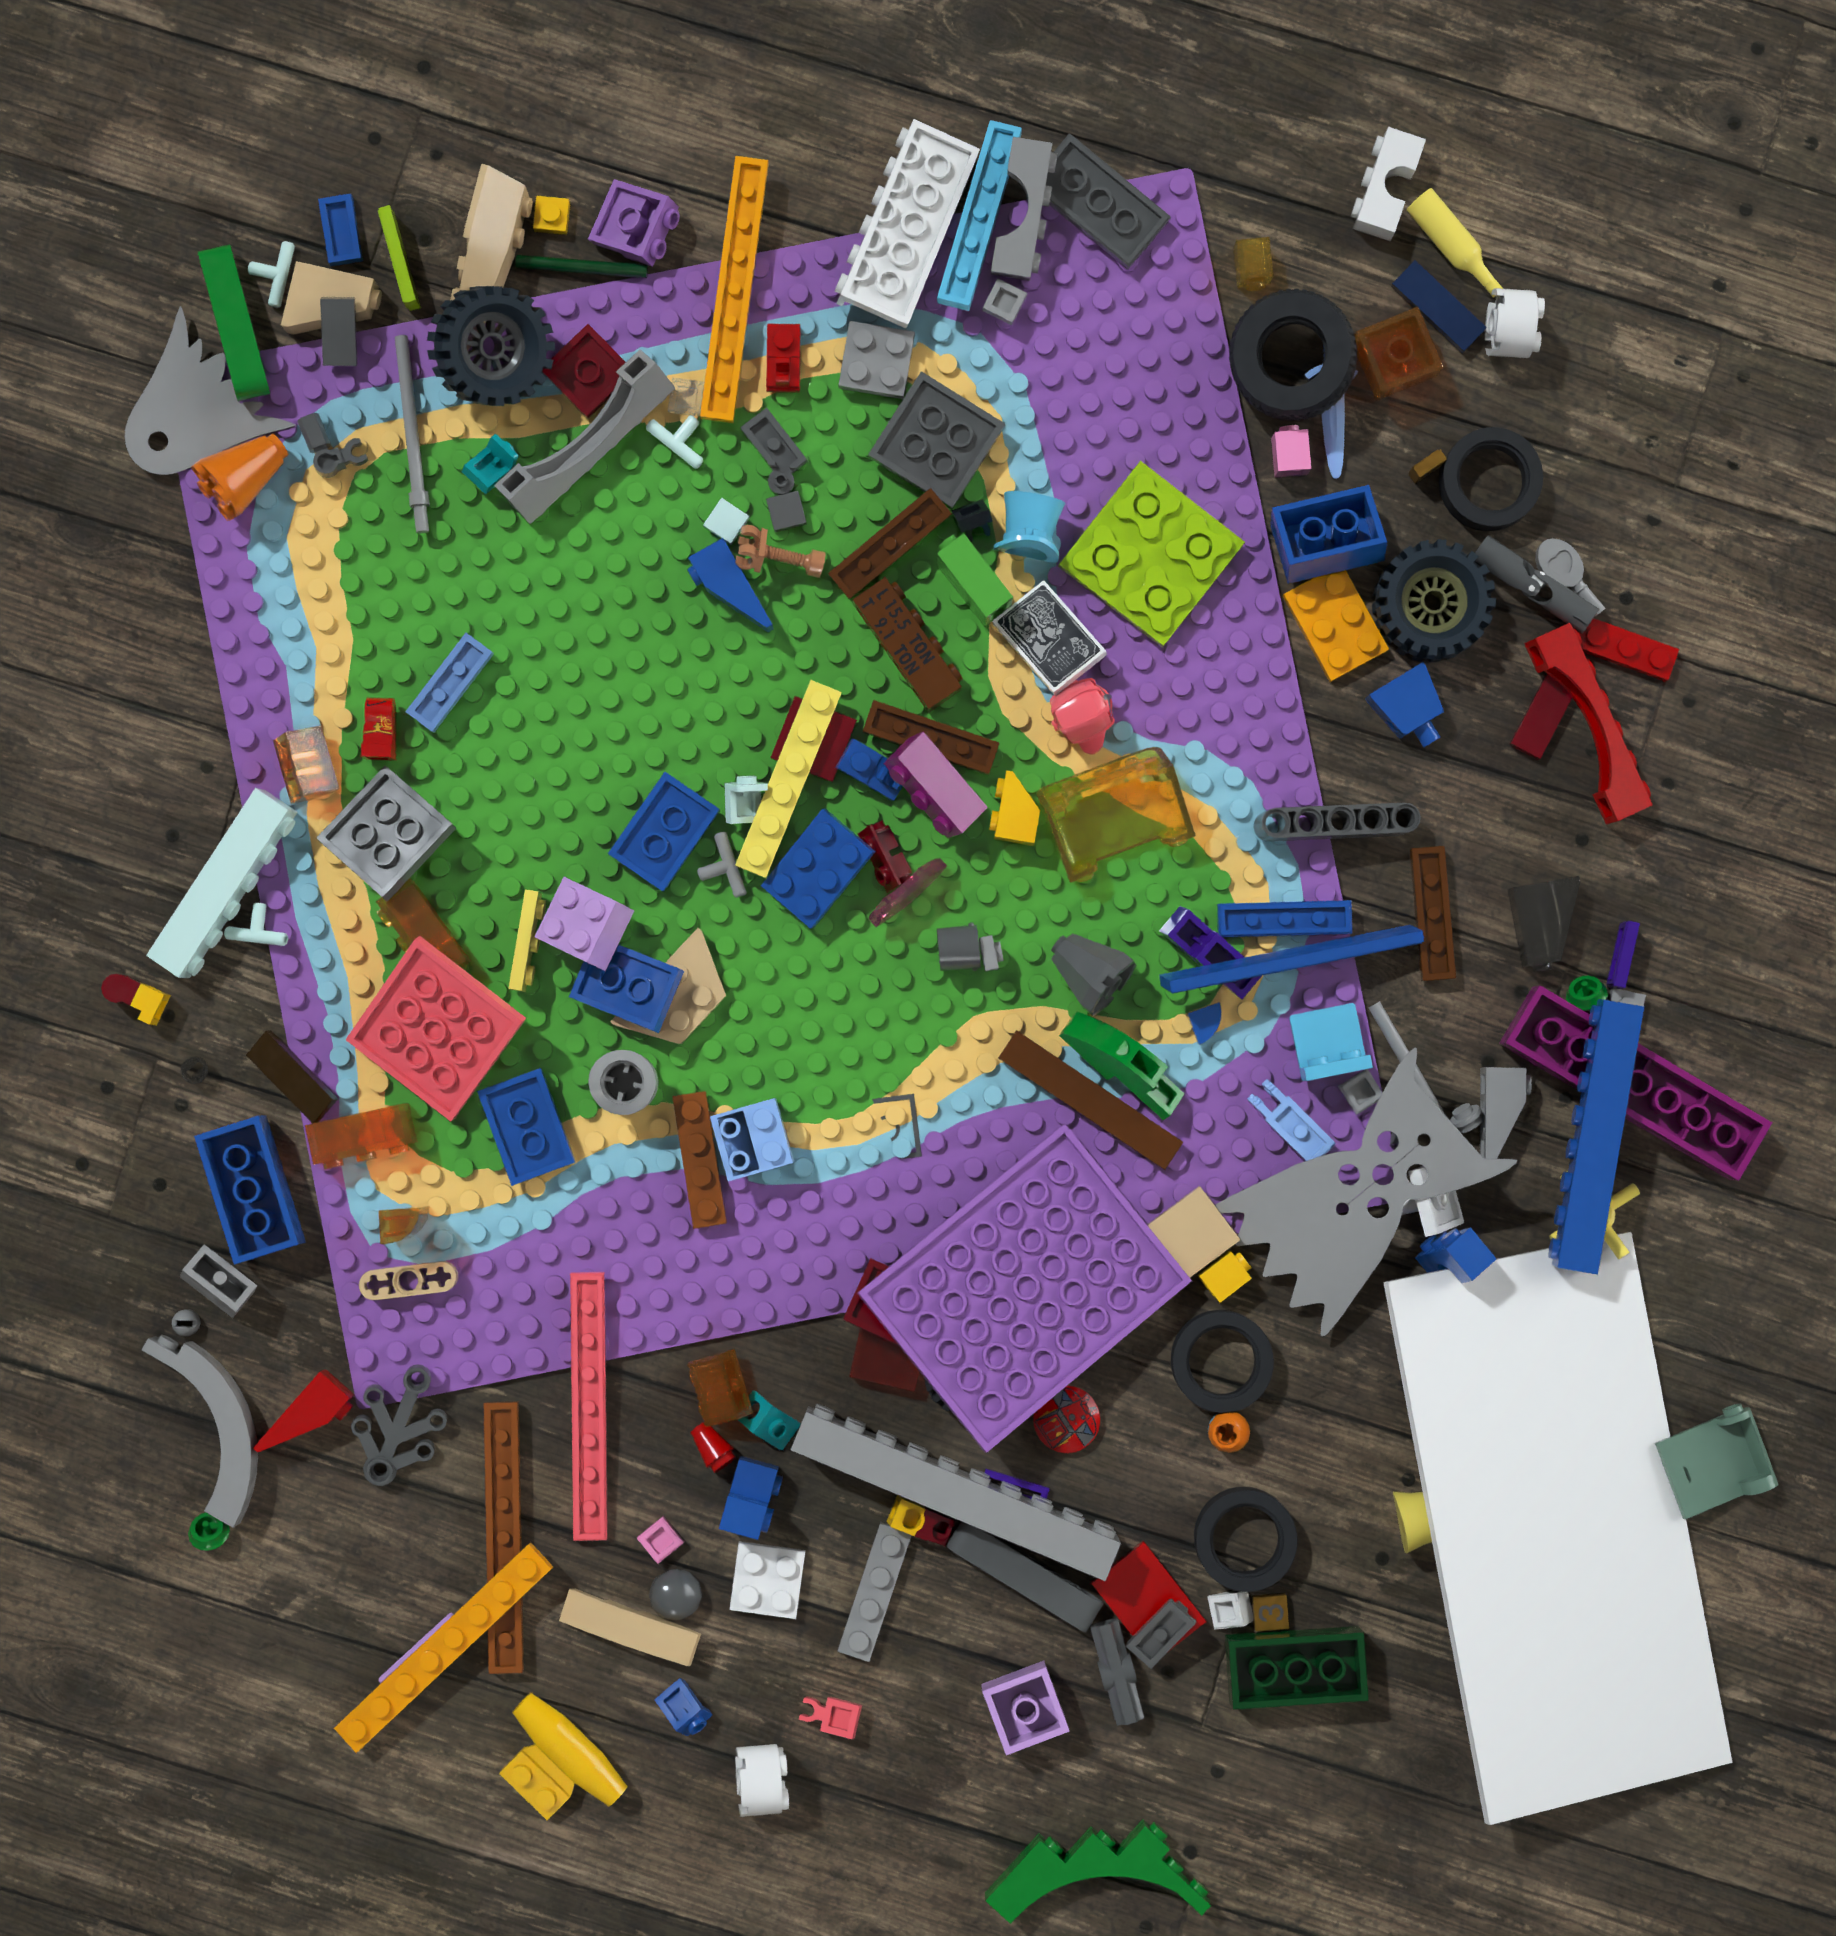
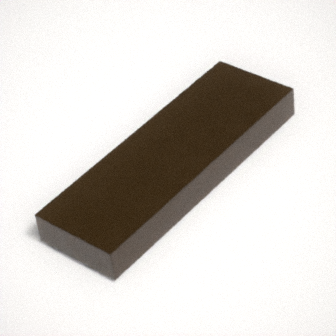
[246,1030,338,1124]

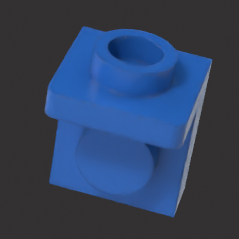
[654,1678,713,1736]

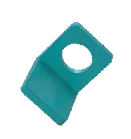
[735,1390,800,1450]

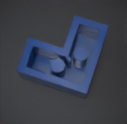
[719,1456,783,1540]

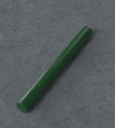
[516,255,648,278]

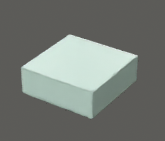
[703,498,750,545]

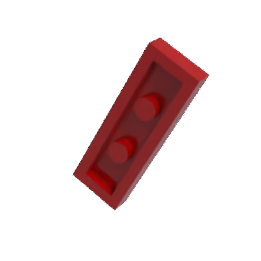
[1578,618,1680,682]

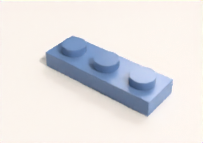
[406,633,494,733]

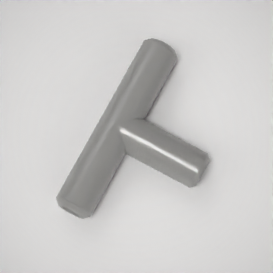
[697,832,747,898]

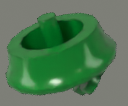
[1566,975,1608,1011]
[188,1512,230,1551]

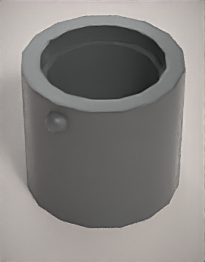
[937,922,981,971]

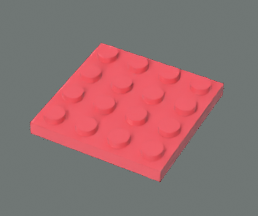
[346,936,526,1122]

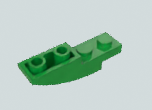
[1059,1012,1185,1120]

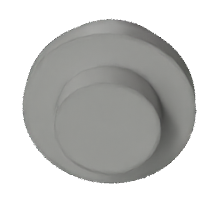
[1450,1103,1483,1133]

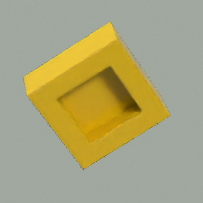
[533,196,570,235]

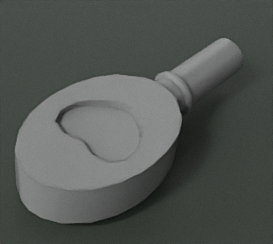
[1535,538,1605,617]

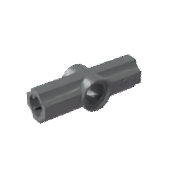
[1090,1618,1144,1726]

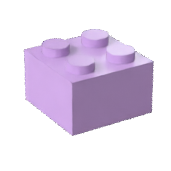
[535,877,634,971]
[981,1661,1070,1755]

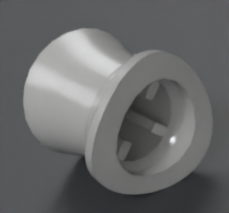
[588,1050,659,1115]

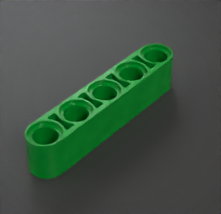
[197,244,270,402]

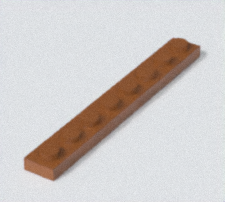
[484,1401,524,1674]

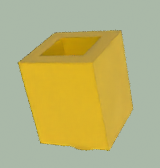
[1197,1250,1252,1303]

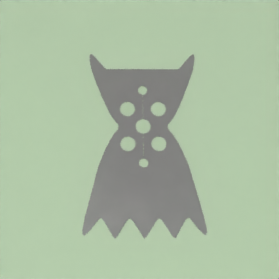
[1215,1048,1517,1337]

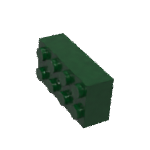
[1225,1626,1369,1710]

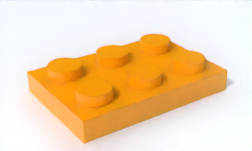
[1282,570,1389,682]

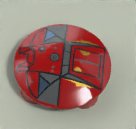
[1033,1386,1100,1453]

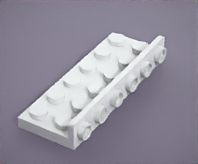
[834,119,980,328]

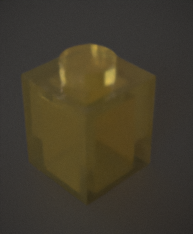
[1233,237,1274,291]

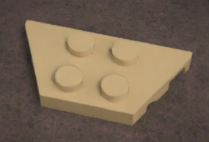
[610,928,726,1045]

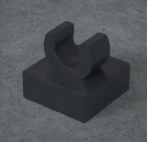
[951,499,993,542]

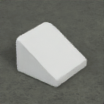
[1207,1590,1254,1630]

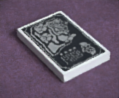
[992,580,1107,696]

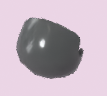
[648,1569,702,1621]

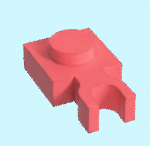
[799,1696,862,1739]

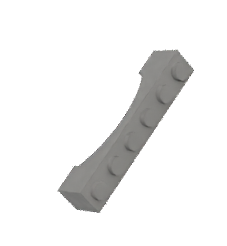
[494,350,675,524]

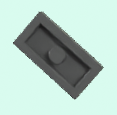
[1126,1599,1196,1669]

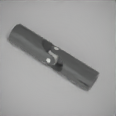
[1475,535,1599,634]

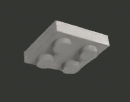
[838,321,915,399]

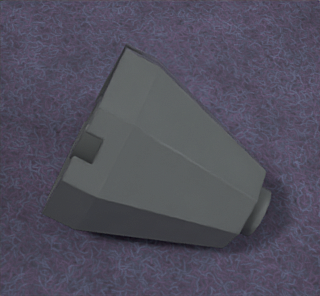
[1051,933,1137,1017]

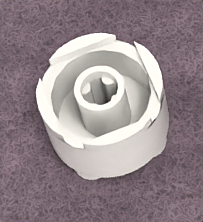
[1485,288,1545,358]
[735,1744,789,1817]

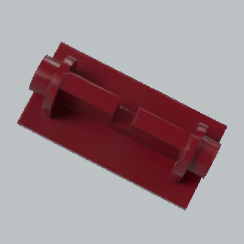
[858,820,913,893]

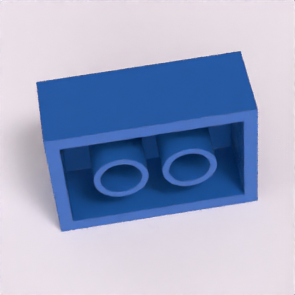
[1271,485,1387,584]

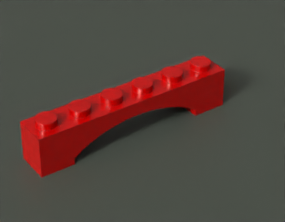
[1524,623,1652,824]

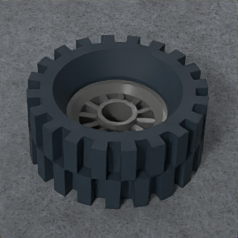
[427,286,555,406]

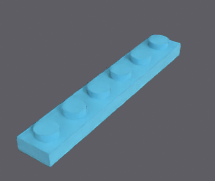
[937,120,1022,311]

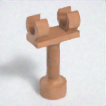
[735,525,826,578]

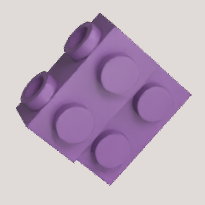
[588,179,680,267]

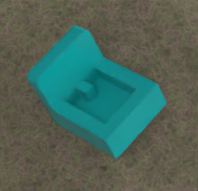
[462,434,519,494]

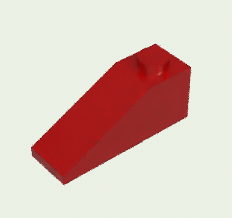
[253,1369,355,1452]

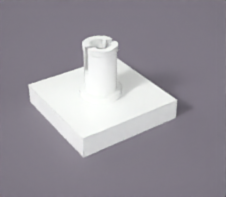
[1402,1166,1464,1237]

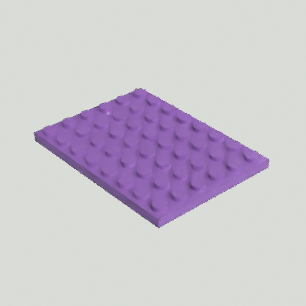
[857,1124,1192,1453]

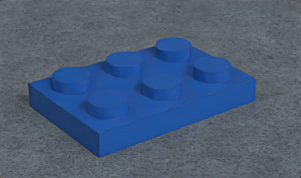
[608,772,720,892]
[761,808,876,929]
[569,945,684,1033]
[477,1068,576,1186]

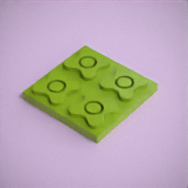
[1058,461,1245,648]

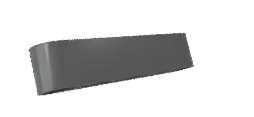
[1253,803,1421,842]
[946,1521,1104,1632]

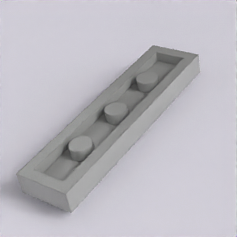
[838,1522,912,1662]

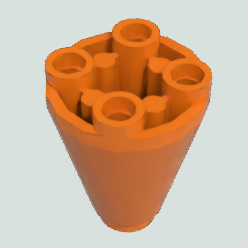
[191,434,288,521]

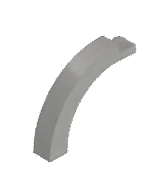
[142,1335,258,1528]

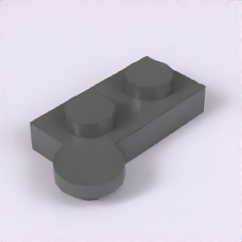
[740,407,808,495]

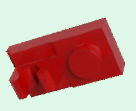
[766,324,801,393]

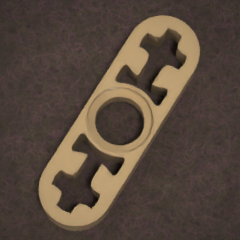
[359,1261,458,1300]

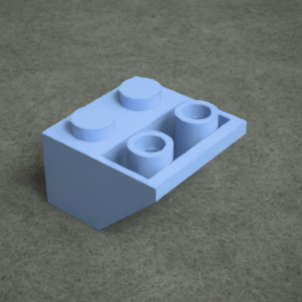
[710,1098,794,1181]

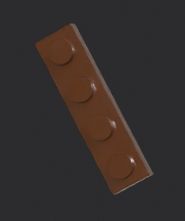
[828,488,952,599]
[863,700,1000,775]
[1410,846,1456,981]

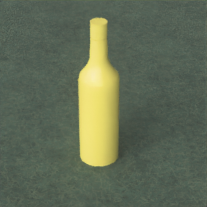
[1406,188,1503,298]

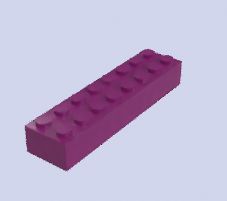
[1499,985,1772,1181]

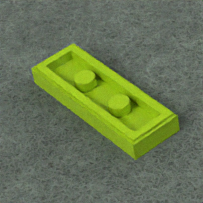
[378,205,421,311]

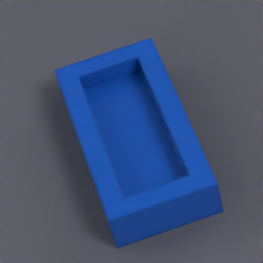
[318,193,363,266]

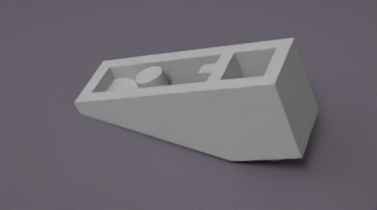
[1480,1067,1532,1159]

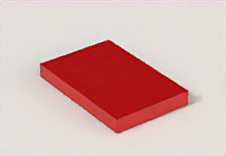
[1091,1541,1206,1653]

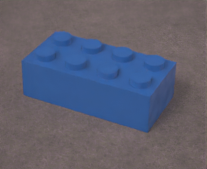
[194,1115,306,1265]

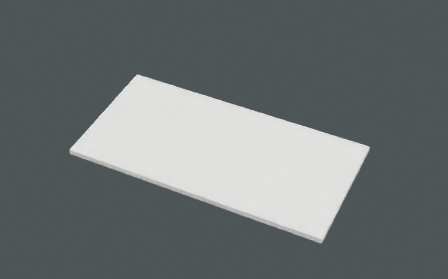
[1383,1232,1733,1825]

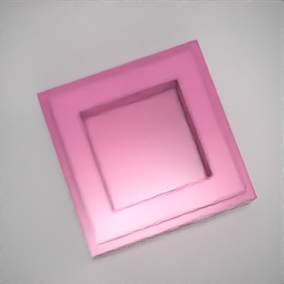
[637,1515,685,1564]

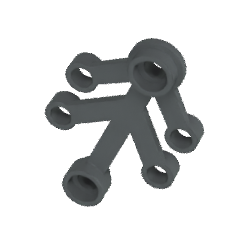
[351,1364,448,1486]

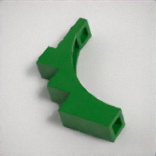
[985,1819,1211,1924]

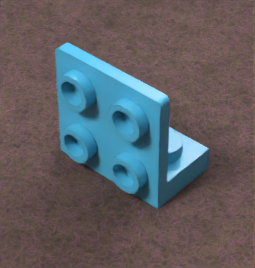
[1289,1003,1373,1081]

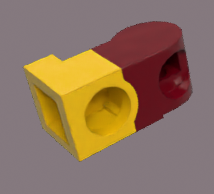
[101,974,171,1026]
[887,1495,956,1546]

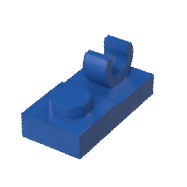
[835,739,902,801]

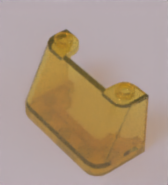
[1037,747,1196,883]

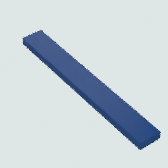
[1159,925,1424,994]

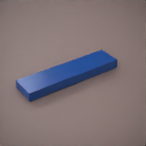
[1217,900,1352,938]

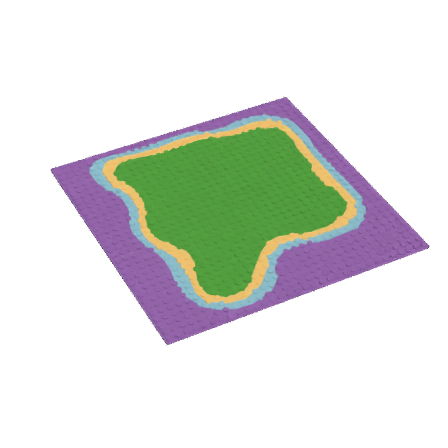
[178,168,1394,1409]

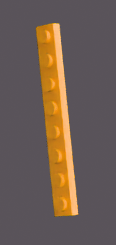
[700,156,769,423]
[334,1543,553,1753]

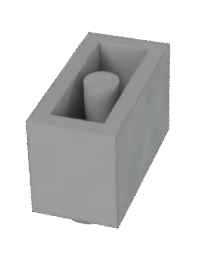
[180,1244,257,1318]

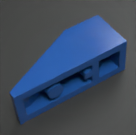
[687,538,774,632]

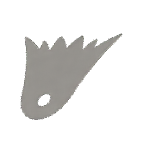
[125,306,295,475]

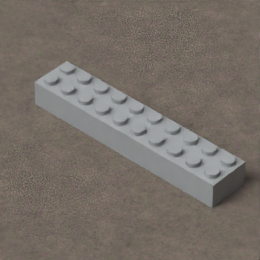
[791,1404,1121,1581]

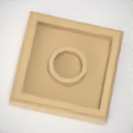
[1147,1185,1240,1278]

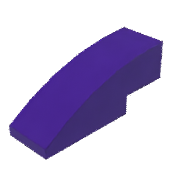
[1159,906,1262,1000]

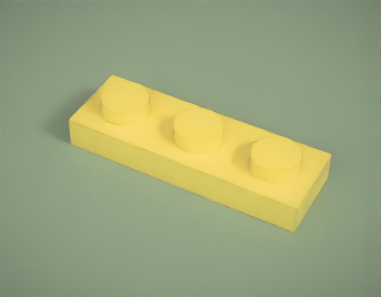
[508,889,546,992]

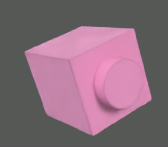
[1271,425,1311,478]

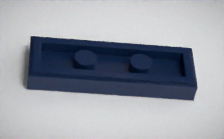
[1391,260,1487,354]

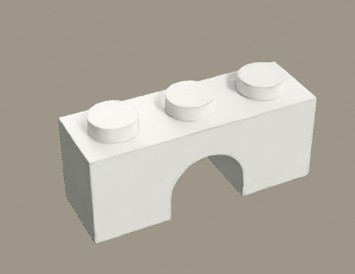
[1351,127,1426,241]

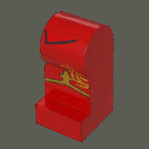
[361,697,396,761]

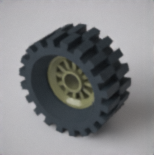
[1372,539,1496,663]

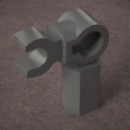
[297,413,368,478]

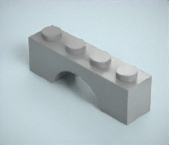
[991,137,1058,281]

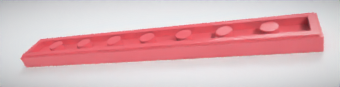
[570,1272,608,1541]

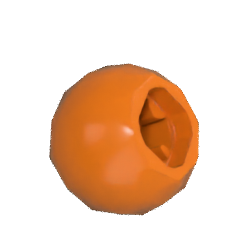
[1208,1412,1250,1453]

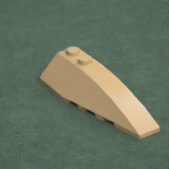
[450,164,533,351]

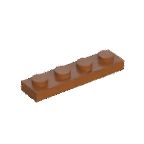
[672,1091,727,1229]

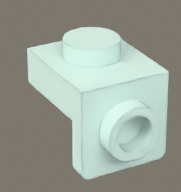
[725,776,768,824]

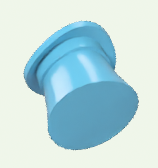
[993,491,1065,563]

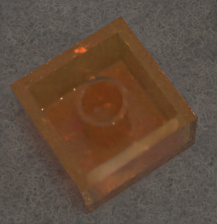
[1355,307,1444,401]

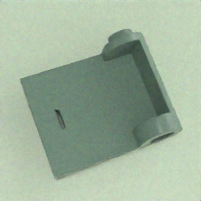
[1655,1403,1779,1519]

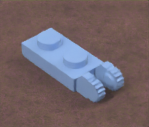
[1247,1079,1336,1161]

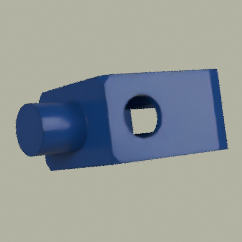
[1365,662,1444,748]

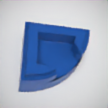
[1187,1002,1221,1045]

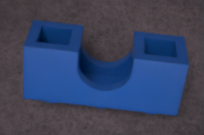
[1415,1227,1497,1284]

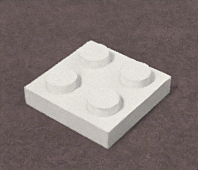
[729,1541,806,1619]

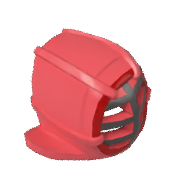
[1050,678,1115,755]

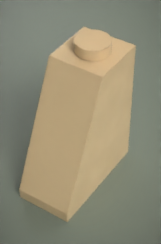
[281,261,382,335]

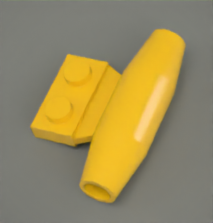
[499,1693,628,1820]

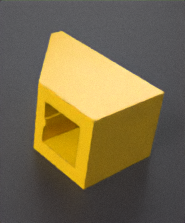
[989,770,1040,846]

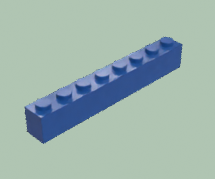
[1548,999,1644,1275]

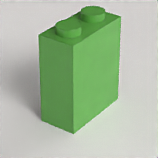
[937,533,1013,627]

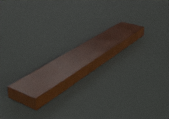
[998,1030,1183,1170]

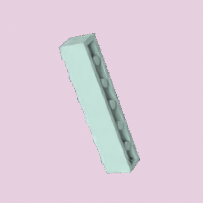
[146,788,298,978]

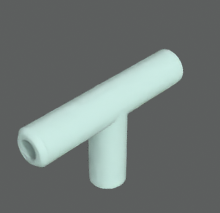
[248,241,295,308]
[646,415,703,469]
[224,903,288,946]

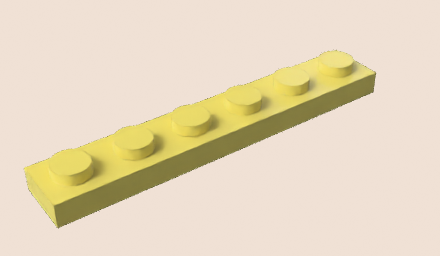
[735,680,842,878]

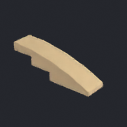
[559,1588,701,1666]

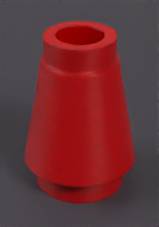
[690,1421,736,1473]

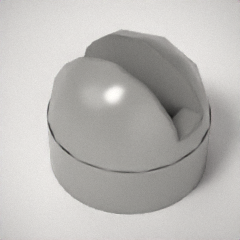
[172,1309,201,1337]

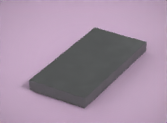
[1046,133,1171,270]

